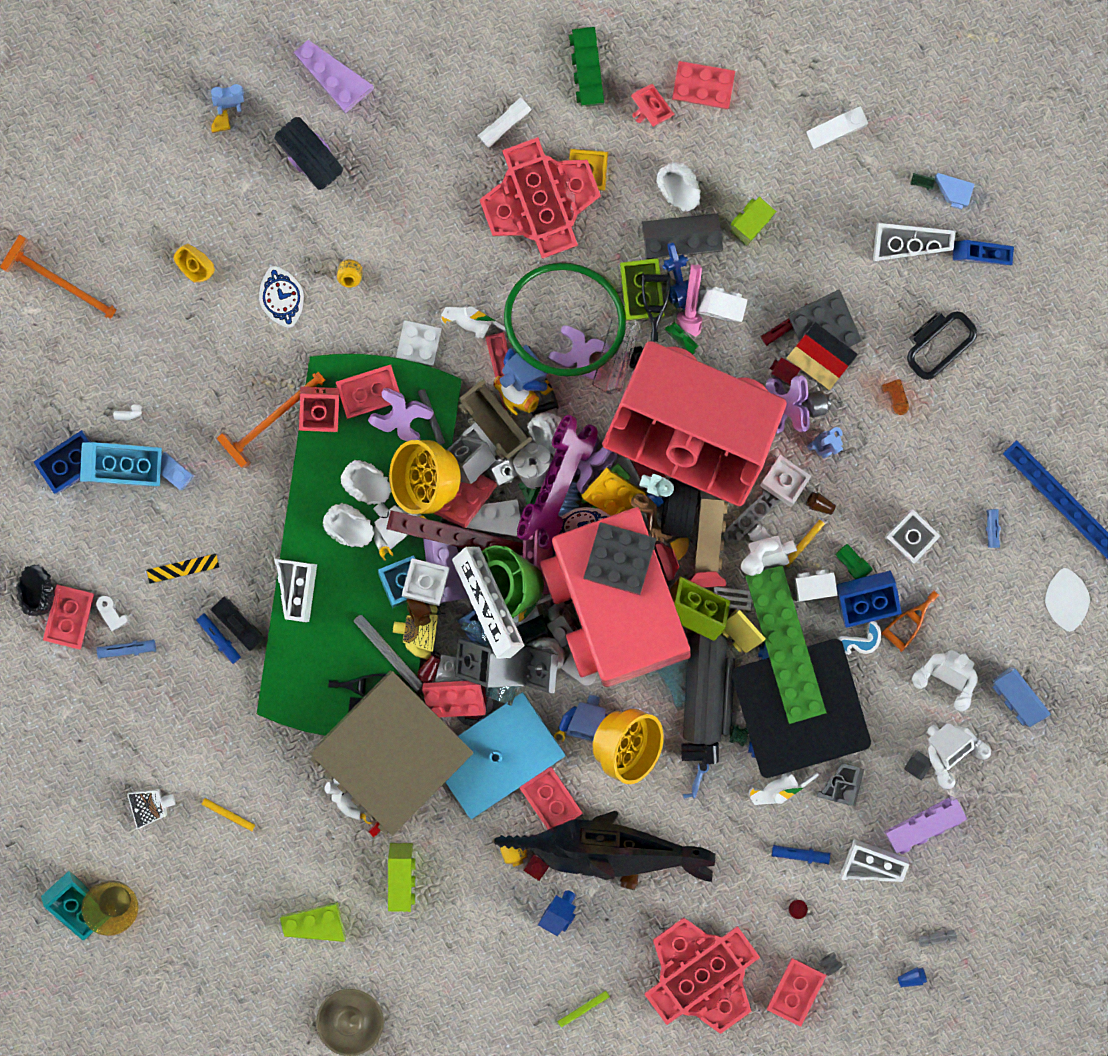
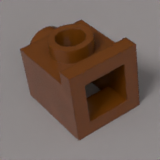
[406,598,432,627]

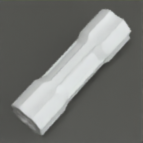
[478,97,531,149]

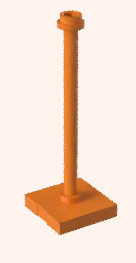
[0,234,117,319]
[216,372,326,468]

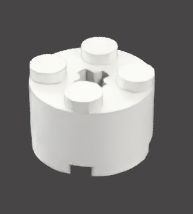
[513,443,553,489]

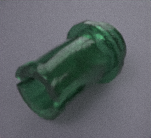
[910,173,935,190]

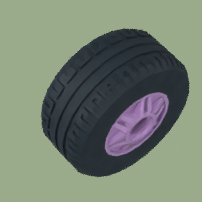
[274,117,343,190]

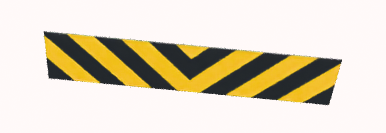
[146,554,219,584]

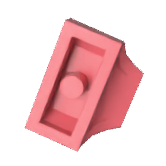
[655,542,679,581]
[688,571,726,588]

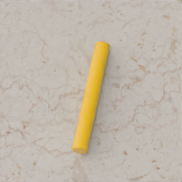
[785,519,825,568]
[201,798,255,831]

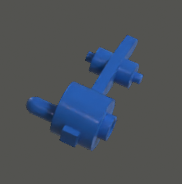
[662,242,703,310]

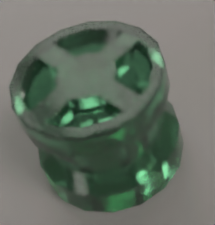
[729,724,749,747]

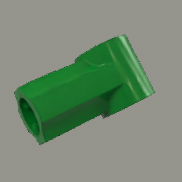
[835,544,873,579]

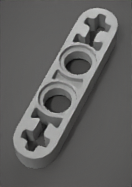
[723,490,780,544]

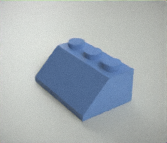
[992,667,1051,727]

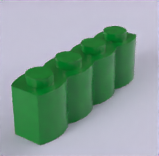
[569,27,604,107]

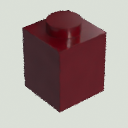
[769,357,801,386]
[523,853,549,881]

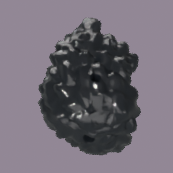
[16,564,55,617]

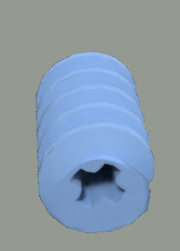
[558,482,581,517]

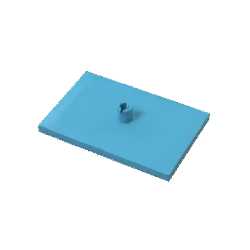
[445,692,566,819]

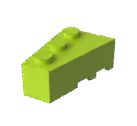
[388,843,416,912]
[280,902,346,942]

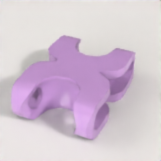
[548,325,611,381]
[766,375,810,434]
[368,388,434,441]
[572,432,618,494]

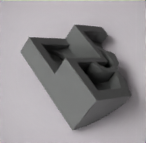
[817,763,864,807]

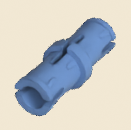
[986,509,1001,548]

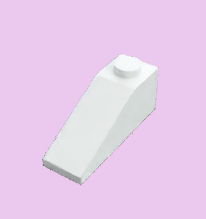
[806,106,868,150]

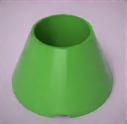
[482,546,544,619]

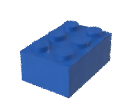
[33,430,92,495]
[836,570,902,628]

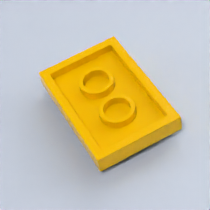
[581,467,646,516]

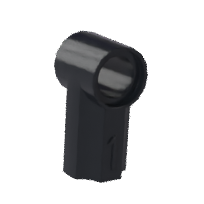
[681,742,719,764]

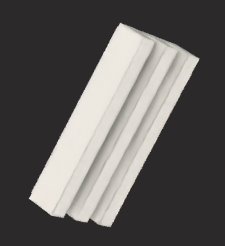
[713,587,752,610]

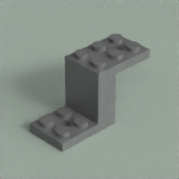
[455,638,558,693]

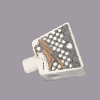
[127,789,176,829]

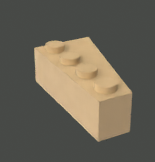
[694,490,728,574]

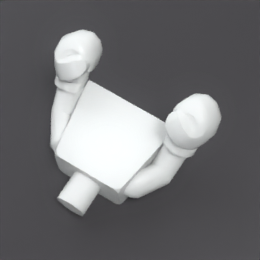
[741,536,797,576]
[912,650,978,712]
[927,724,991,789]

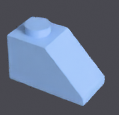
[934,173,974,210]
[160,451,194,490]

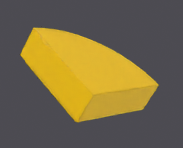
[211,110,231,133]
[670,538,689,560]

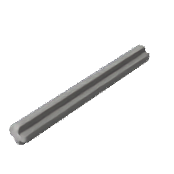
[354,615,423,691]

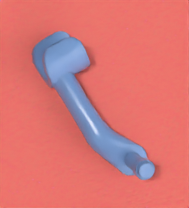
[683,763,709,799]

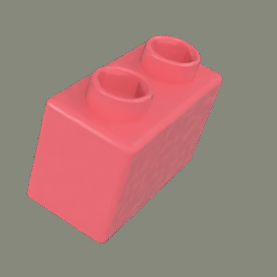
[602,341,787,506]
[540,507,690,687]

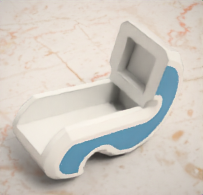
[837,621,881,654]

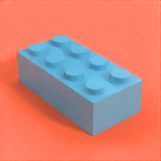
[80,442,162,487]

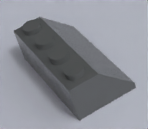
[642,213,723,260]

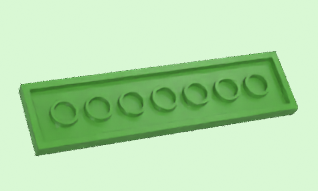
[745,565,826,724]

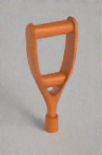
[881,590,939,652]

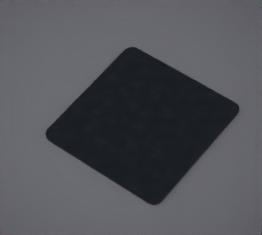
[732,639,871,778]

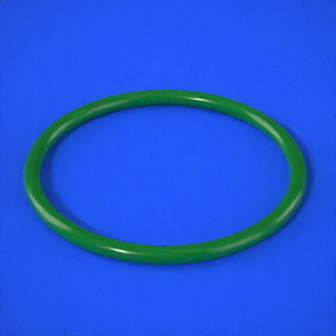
[504,263,626,377]

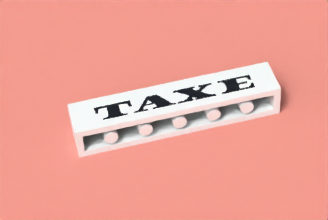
[452,547,525,658]

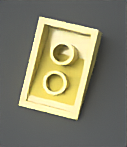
[722,609,766,653]

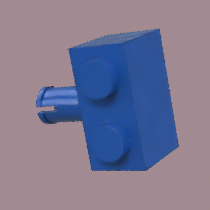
[538,890,576,937]

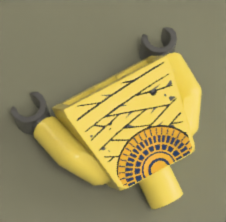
[393,604,446,660]

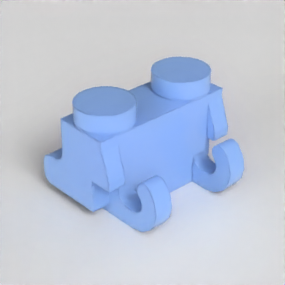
[211,84,244,115]
[807,427,843,459]

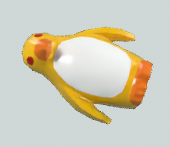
[493,375,539,415]

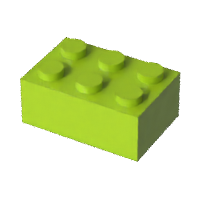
[730,196,777,246]
[620,258,665,322]
[669,576,730,641]

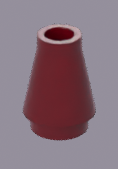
[417,654,441,683]

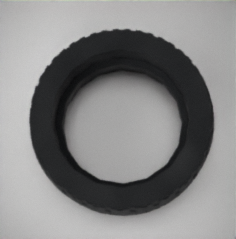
[661,478,698,538]

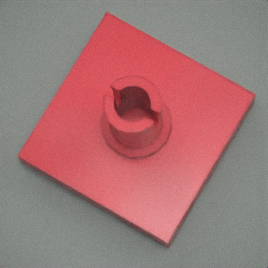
[631,84,675,127]

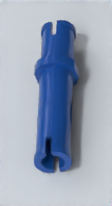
[196,613,241,664]
[772,845,830,865]

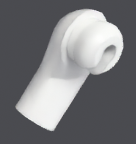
[113,404,142,421]

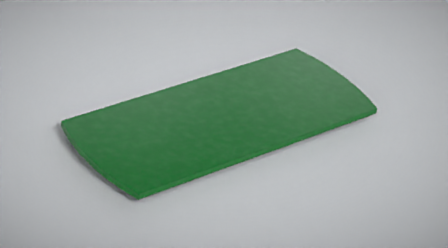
[256,354,462,736]

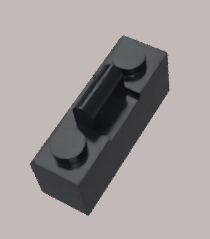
[210,596,266,651]

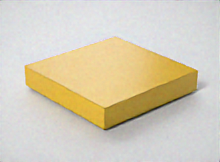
[569,149,608,191]

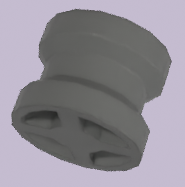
[819,952,843,976]

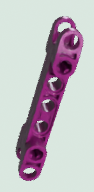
[517,415,598,550]

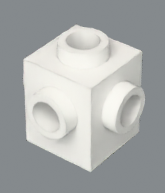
[487,456,518,485]

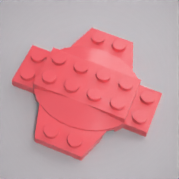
[479,137,601,259]
[644,917,760,1034]

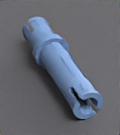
[97,639,156,659]

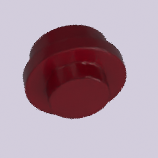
[788,900,808,919]

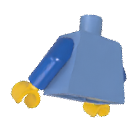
[500,344,553,395]
[554,695,608,742]

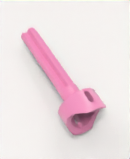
[676,264,703,336]

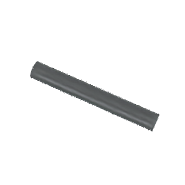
[418,389,445,445]

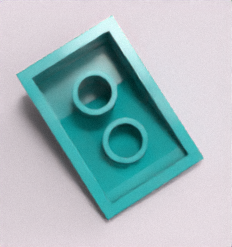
[41,871,111,941]

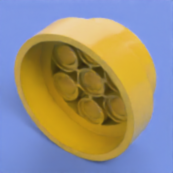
[389,440,461,514]
[593,709,663,784]

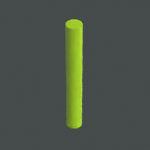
[557,991,610,1028]

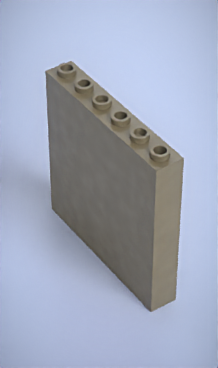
[309,670,474,836]

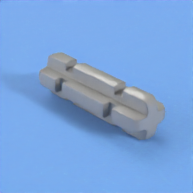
[919,930,957,947]

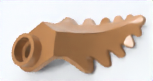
[631,494,672,542]

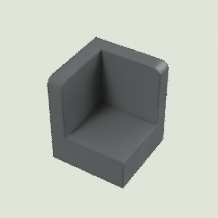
[904,750,932,781]

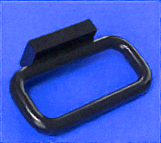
[907,311,977,380]

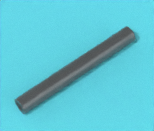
[722,658,736,735]

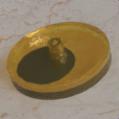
[82,880,138,936]

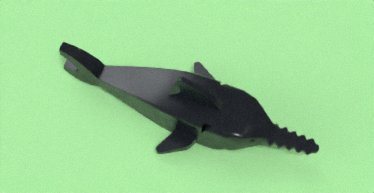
[494,811,716,882]

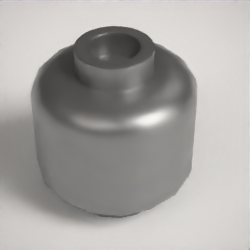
[801,391,831,418]

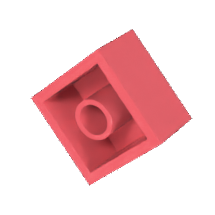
[299,387,339,432]

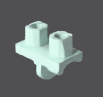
[639,474,674,498]

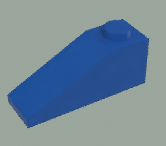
[953,240,1014,266]

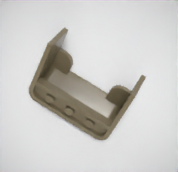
[459,379,532,460]

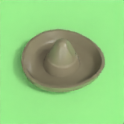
[316,989,384,1056]

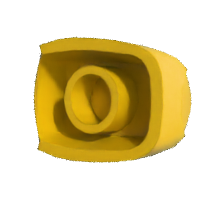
[173,243,215,283]

